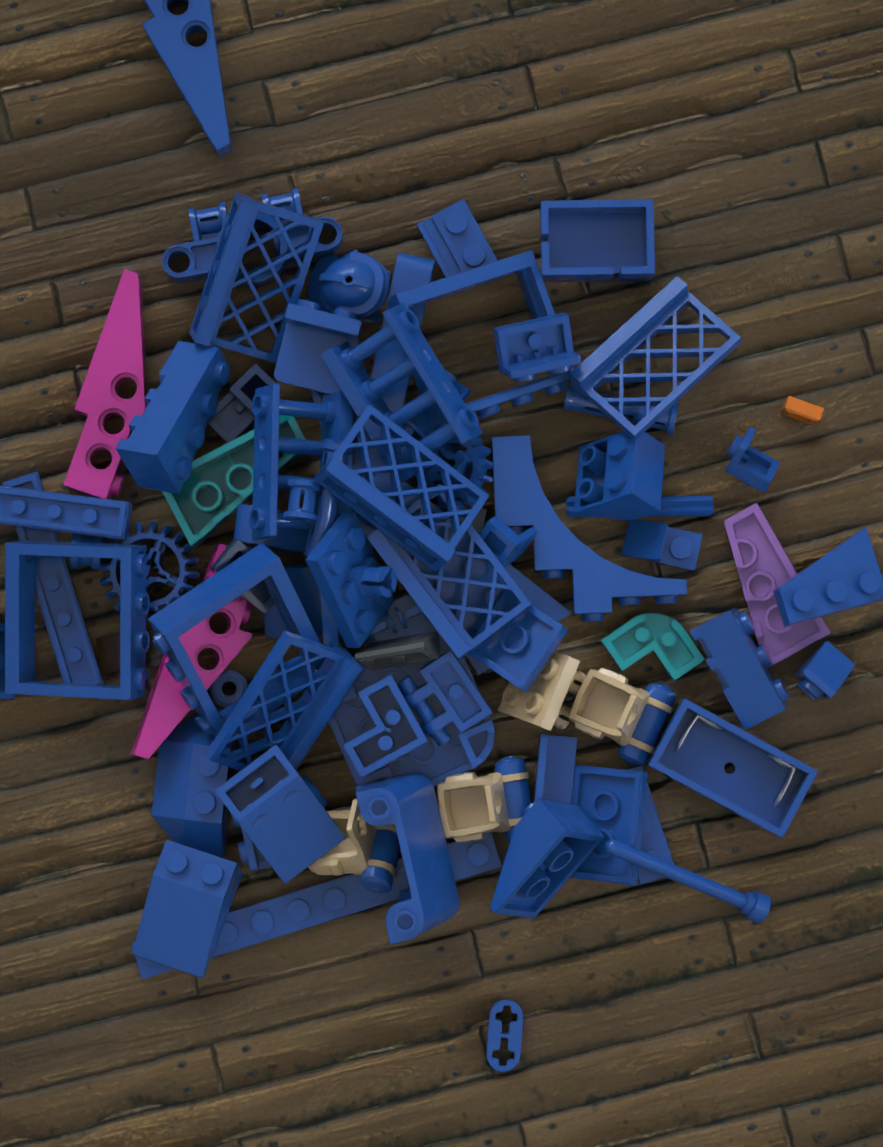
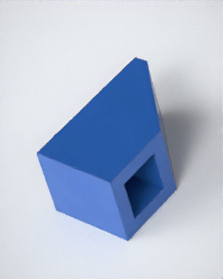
[793,640,855,700]

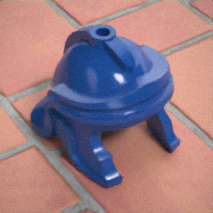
[308,250,391,323]

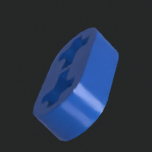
[486,998,523,1072]

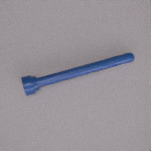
[605,839,771,924]

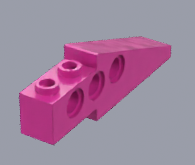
[63,269,148,500]
[130,543,253,759]

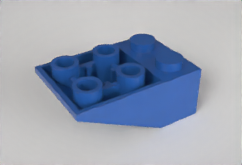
[215,745,346,884]

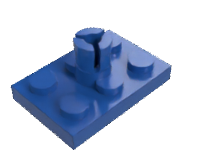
[305,511,397,648]

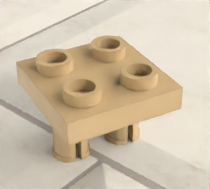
[498,651,586,731]

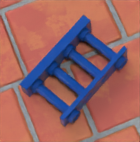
[320,303,483,484]
[249,384,353,540]

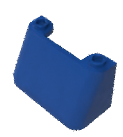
[356,772,459,944]

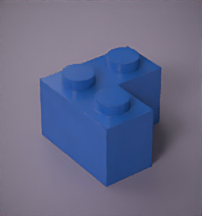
[343,675,429,778]

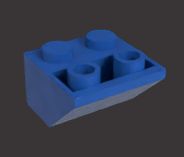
[574,431,665,521]

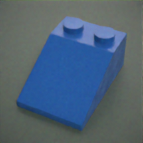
[490,799,605,918]
[132,840,243,979]

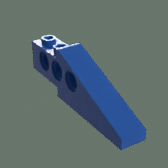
[142,0,232,158]

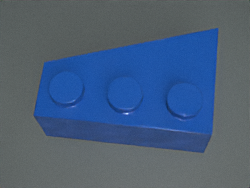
[689,607,790,730]

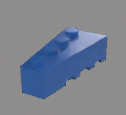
[115,341,230,494]

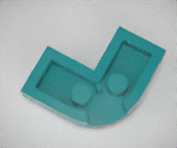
[601,613,705,681]

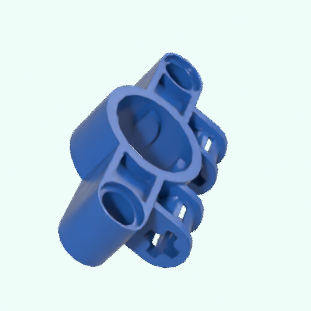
[162,188,343,288]

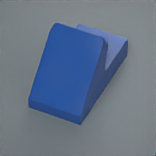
[621,520,703,572]

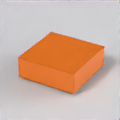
[780,396,824,426]

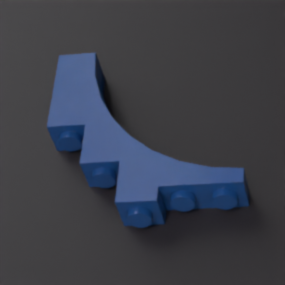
[491,435,687,622]

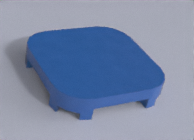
[328,628,495,786]

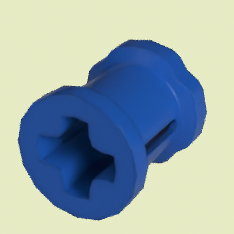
[283,479,321,524]

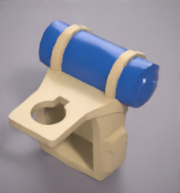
[569,668,677,766]
[437,756,531,843]
[308,799,400,894]

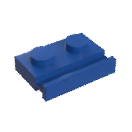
[417,199,498,278]

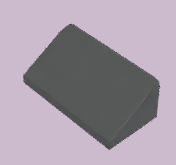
[355,631,440,670]

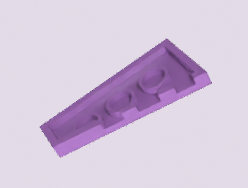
[724,503,831,668]

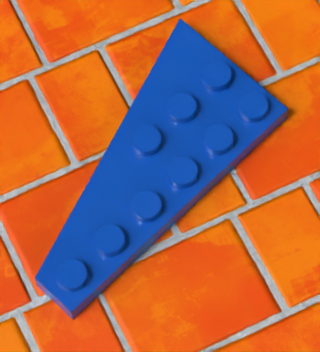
[373,472,571,675]

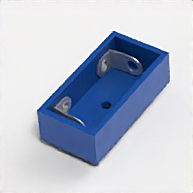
[646,698,818,838]

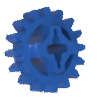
[415,435,494,510]

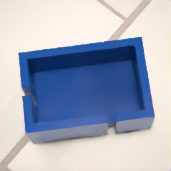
[539,199,655,282]

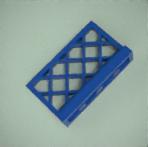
[189,192,324,363]
[570,276,741,440]
[313,404,489,571]
[367,484,532,660]
[205,630,362,771]

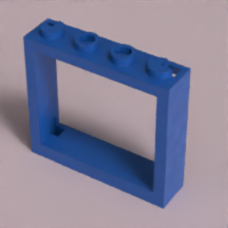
[387,250,574,428]
[5,541,150,700]
[148,543,326,737]

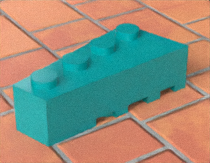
[162,415,306,550]

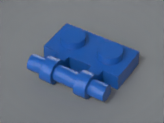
[397,648,493,746]

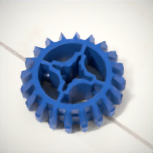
[99,521,200,622]

